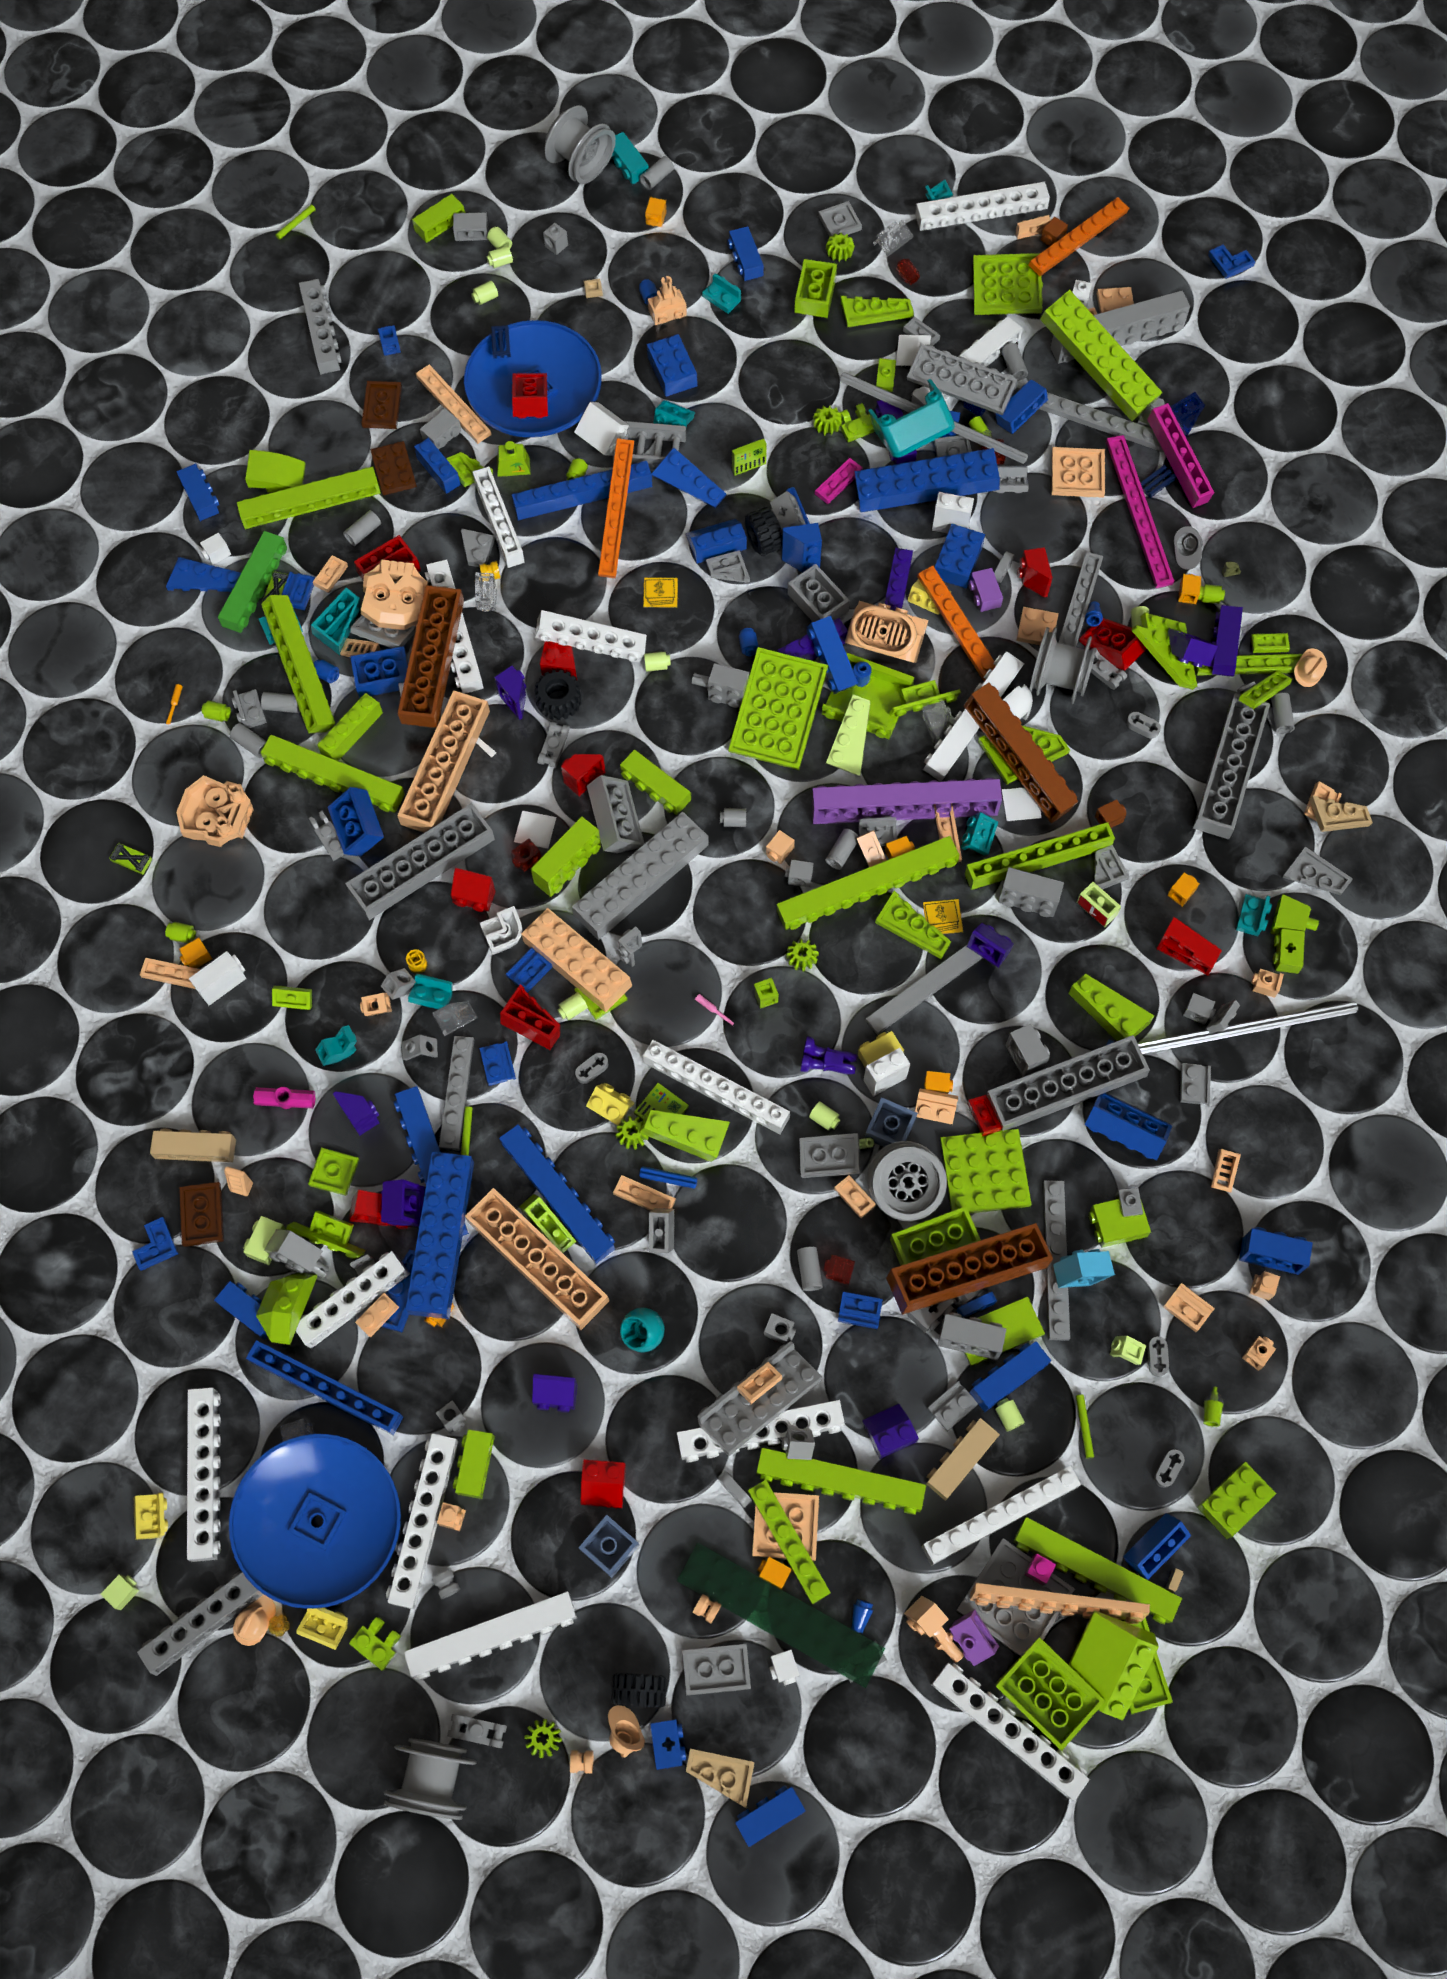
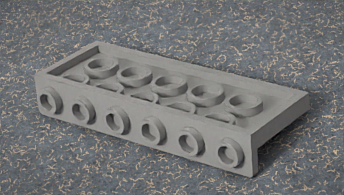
[907,344,1018,416]
[698,1341,822,1456]

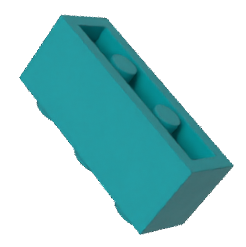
[611,132,649,184]

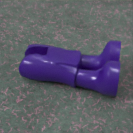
[800,1036,858,1075]

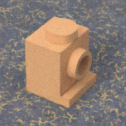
[1251,969,1284,998]
[360,993,392,1016]
[1249,1271,1280,1300]
[1242,1336,1276,1371]
[437,1502,466,1531]

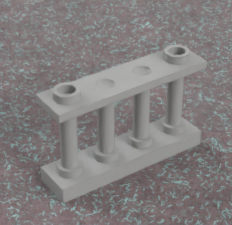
[613,421,686,469]

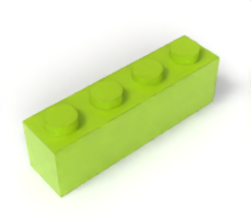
[317,693,383,761]
[620,749,691,815]

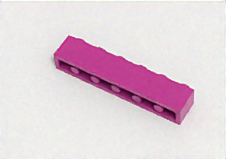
[1147,403,1214,508]

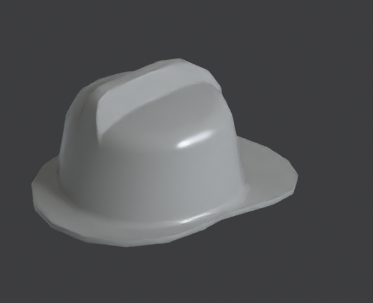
[1174,526,1203,570]

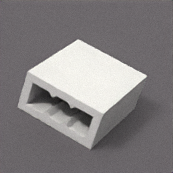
[574,402,629,456]
[932,492,974,534]
[189,951,247,1005]
[863,1048,910,1097]

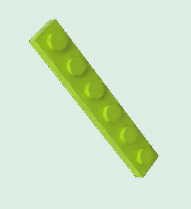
[748,1480,831,1604]

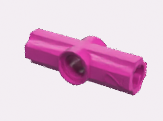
[253,1087,316,1109]

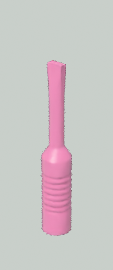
[695,994,734,1026]

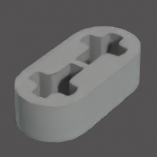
[994,551,1015,583]
[1126,712,1161,739]
[575,1053,608,1084]
[1147,1336,1169,1377]
[1154,1450,1185,1488]
[717,1471,752,1508]

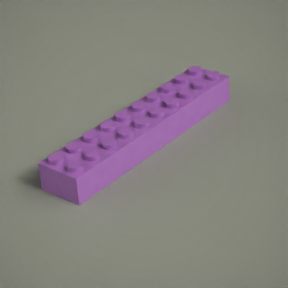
[812,778,1002,824]

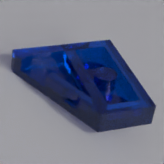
[1170,392,1205,437]

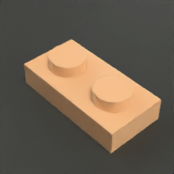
[1015,215,1051,239]
[313,555,348,593]
[856,830,887,867]
[834,1175,876,1218]
[355,1293,400,1337]
[737,1362,782,1404]

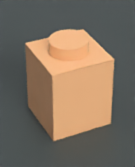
[766,830,795,864]

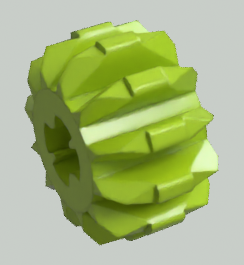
[826,233,854,262]
[813,405,842,436]
[786,938,819,972]
[616,1116,649,1150]
[525,1719,562,1758]

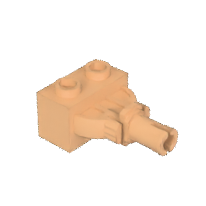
[648,276,687,325]
[904,1596,964,1663]

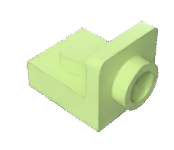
[1110,1336,1146,1365]

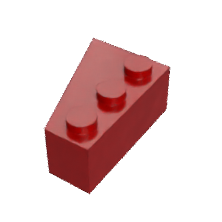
[354,535,421,581]
[540,629,577,680]
[1157,917,1222,975]
[500,984,560,1050]
[349,1190,411,1229]

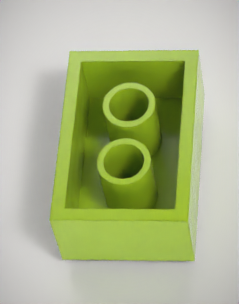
[795,259,837,318]
[1197,1462,1276,1539]

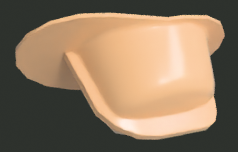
[1294,648,1327,687]
[233,1595,276,1646]
[608,1705,645,1758]

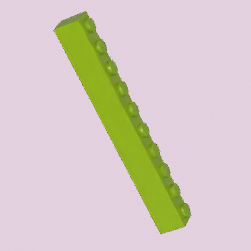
[777,836,959,930]

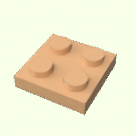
[1097,287,1134,313]
[1016,607,1059,645]

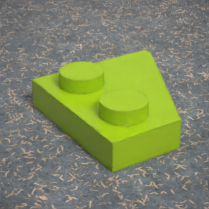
[446,452,493,487]

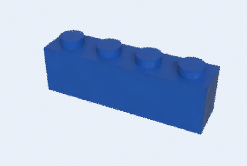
[807,616,858,694]
[969,1341,1052,1412]

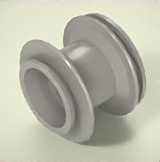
[545,105,616,184]
[1029,627,1097,704]
[867,1141,947,1221]
[383,1738,477,1820]

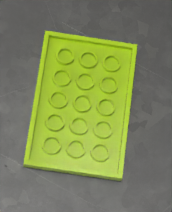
[728,647,828,770]

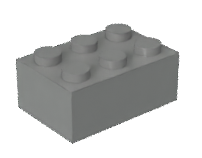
[787,564,850,622]
[999,867,1064,917]
[937,1312,1006,1360]

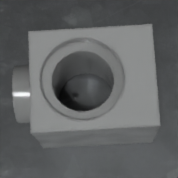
[543,223,568,255]
[785,860,814,887]
[381,968,416,1000]
[1183,993,1216,1025]
[764,1313,796,1344]
[782,1429,815,1460]

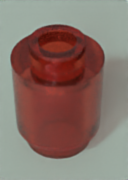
[896,259,920,285]

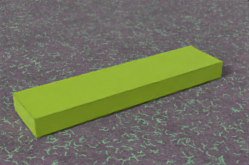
[1238,671,1292,709]

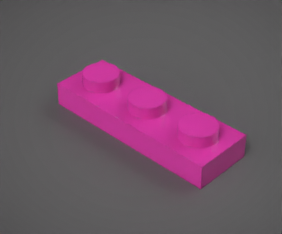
[815,458,863,504]

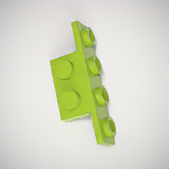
[889,680,961,717]
[286,1211,366,1259]

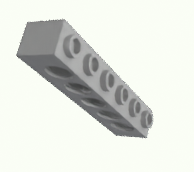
[299,279,342,374]
[137,1571,264,1676]

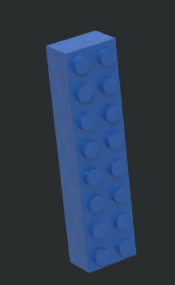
[855,448,1000,513]
[406,1152,474,1319]

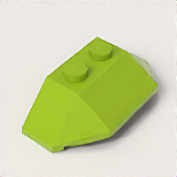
[256,1272,317,1345]

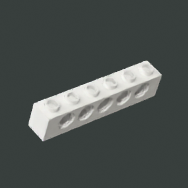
[473,467,525,568]
[535,610,647,662]
[296,1251,410,1349]

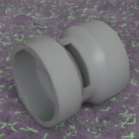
[432,1570,460,1599]

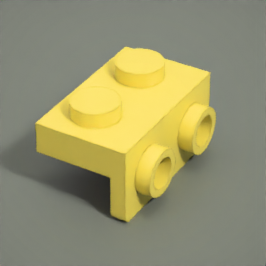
[908,579,951,615]
[586,1083,634,1125]
[134,1492,168,1540]
[297,1608,348,1650]

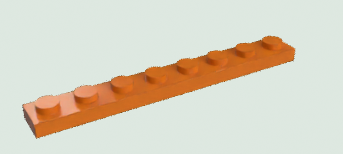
[1028,197,1129,276]
[598,438,634,579]
[917,566,996,682]

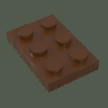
[362,381,402,429]
[370,441,417,496]
[179,1182,224,1247]

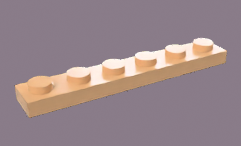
[416,365,491,444]

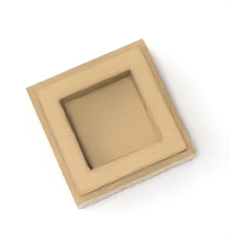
[584,279,603,298]
[1165,1568,1183,1593]

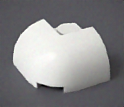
[1003,684,1033,721]
[480,906,522,955]

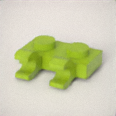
[841,403,875,443]
[349,1617,401,1671]

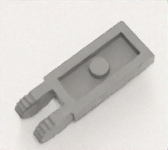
[308,811,345,861]

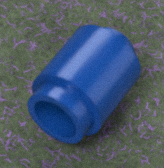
[639,279,658,305]
[739,628,759,656]
[313,659,340,683]
[853,662,872,687]

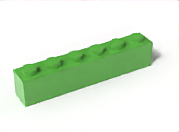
[218,531,287,633]

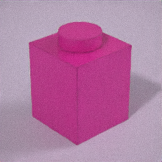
[1024,1554,1056,1585]

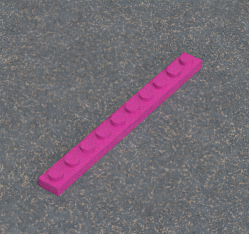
[1106,435,1174,588]

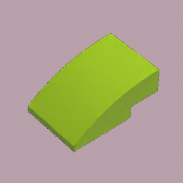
[245,450,306,492]

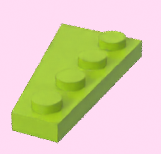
[841,296,914,327]
[875,891,951,959]

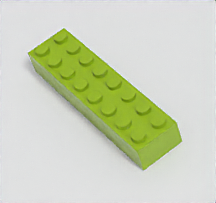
[1040,290,1162,421]

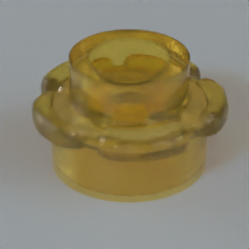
[268,1615,290,1637]

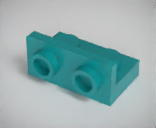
[702,273,741,314]
[653,400,695,428]
[961,812,998,856]
[1236,894,1272,936]
[408,974,453,1011]

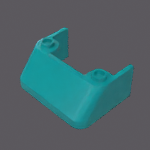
[868,379,955,458]

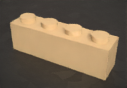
[150,1128,236,1162]
[926,1418,1000,1501]

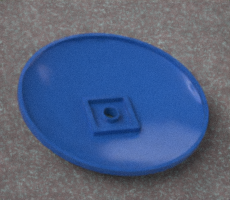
[464,320,602,438]
[229,1434,401,1609]

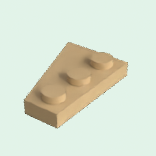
[1309,795,1373,832]
[686,1749,754,1808]

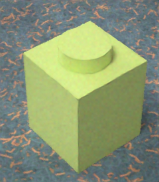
[100,1574,139,1610]

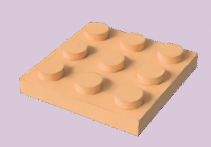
[1052,447,1105,498]
[752,1492,819,1561]

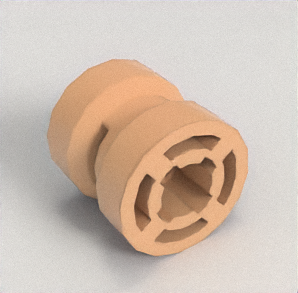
[693,1594,721,1623]
[570,1750,593,1773]

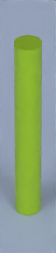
[275,204,316,240]
[461,1107,473,1156]
[1076,1395,1094,1458]

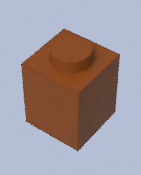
[1041,216,1068,246]
[1095,799,1126,828]

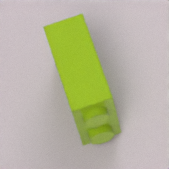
[1089,1198,1151,1248]

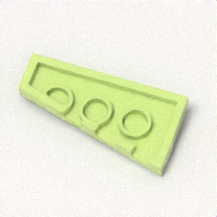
[826,695,871,777]

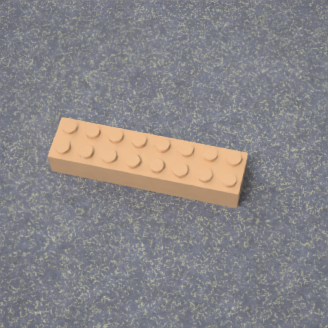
[397,690,490,833]
[465,1188,609,1330]

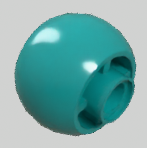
[620,1307,665,1352]

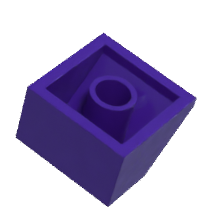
[1168,628,1218,668]
[494,666,526,720]
[967,923,1014,968]
[332,1091,379,1136]
[381,1179,426,1227]
[532,1374,578,1412]
[862,1404,919,1459]

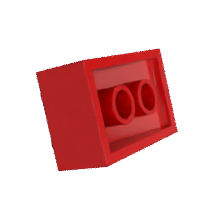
[512,373,548,418]
[1079,618,1147,671]

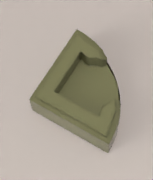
[1222,562,1241,577]

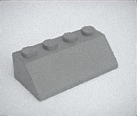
[587,775,645,853]

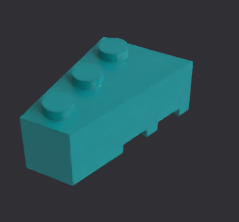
[311,588,361,655]

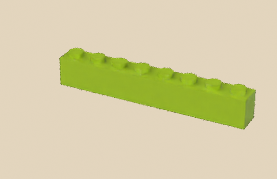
[237,467,381,529]
[261,595,336,733]
[260,735,405,813]
[965,822,1115,890]
[757,1448,926,1515]
[1013,1517,1182,1625]

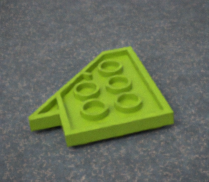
[1132,613,1197,690]
[978,726,1070,785]

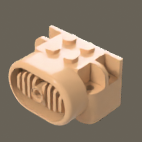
[845,601,929,663]

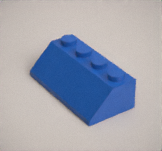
[1085,1093,1172,1160]

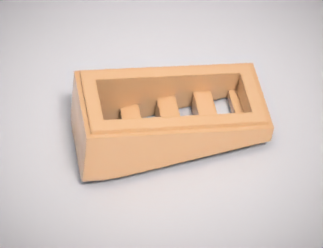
[340,638,381,658]
[1211,1149,1241,1193]
[224,1166,253,1196]

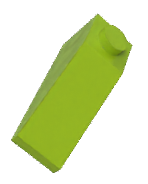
[519,1194,576,1253]

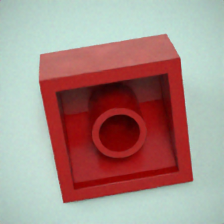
[1017,547,1053,597]
[561,754,606,797]
[451,868,496,912]
[581,1459,626,1508]

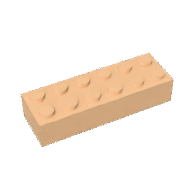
[521,908,632,1012]

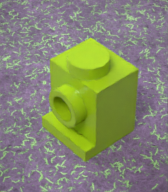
[754,978,779,1009]

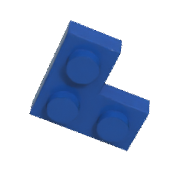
[1208,245,1255,279]
[132,1217,179,1271]

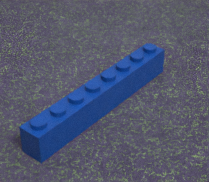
[512,461,652,520]
[394,1086,469,1236]
[499,1124,615,1264]
[246,1340,403,1436]

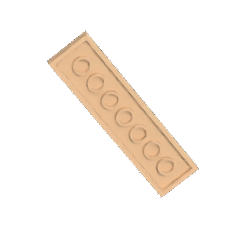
[970,1583,1150,1624]

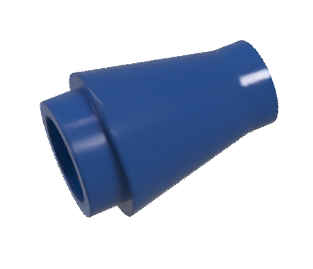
[1085,601,1103,627]
[851,1599,874,1633]

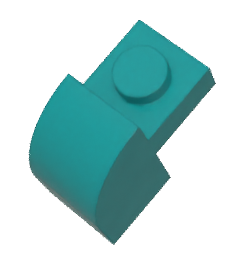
[315,1025,357,1066]

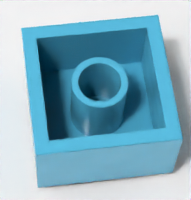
[1053,1249,1115,1288]

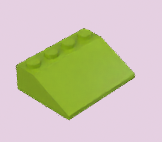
[1068,1610,1159,1720]
[995,1637,1105,1751]

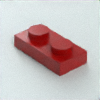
[967,1095,1002,1136]

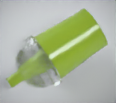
[969,416,992,438]
[1203,1387,1225,1427]

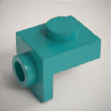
[925,180,953,201]

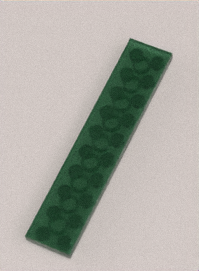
[677,1543,885,1689]

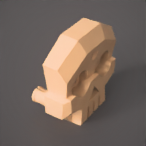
[361,559,428,630]
[176,775,254,847]

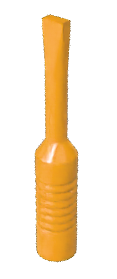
[166,684,183,725]

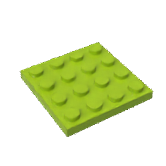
[973,253,1042,315]
[940,1129,1032,1214]

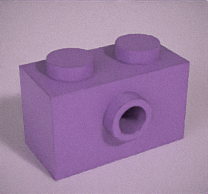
[968,568,1003,612]
[950,1609,999,1666]

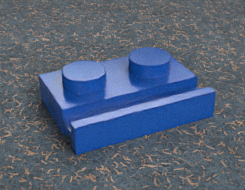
[282,572,315,610]
[506,948,553,993]
[480,1041,516,1086]
[838,1292,883,1329]

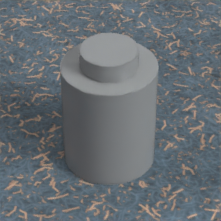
[720,808,746,827]

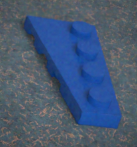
[652,448,727,508]
[166,557,241,592]
[381,1249,415,1333]

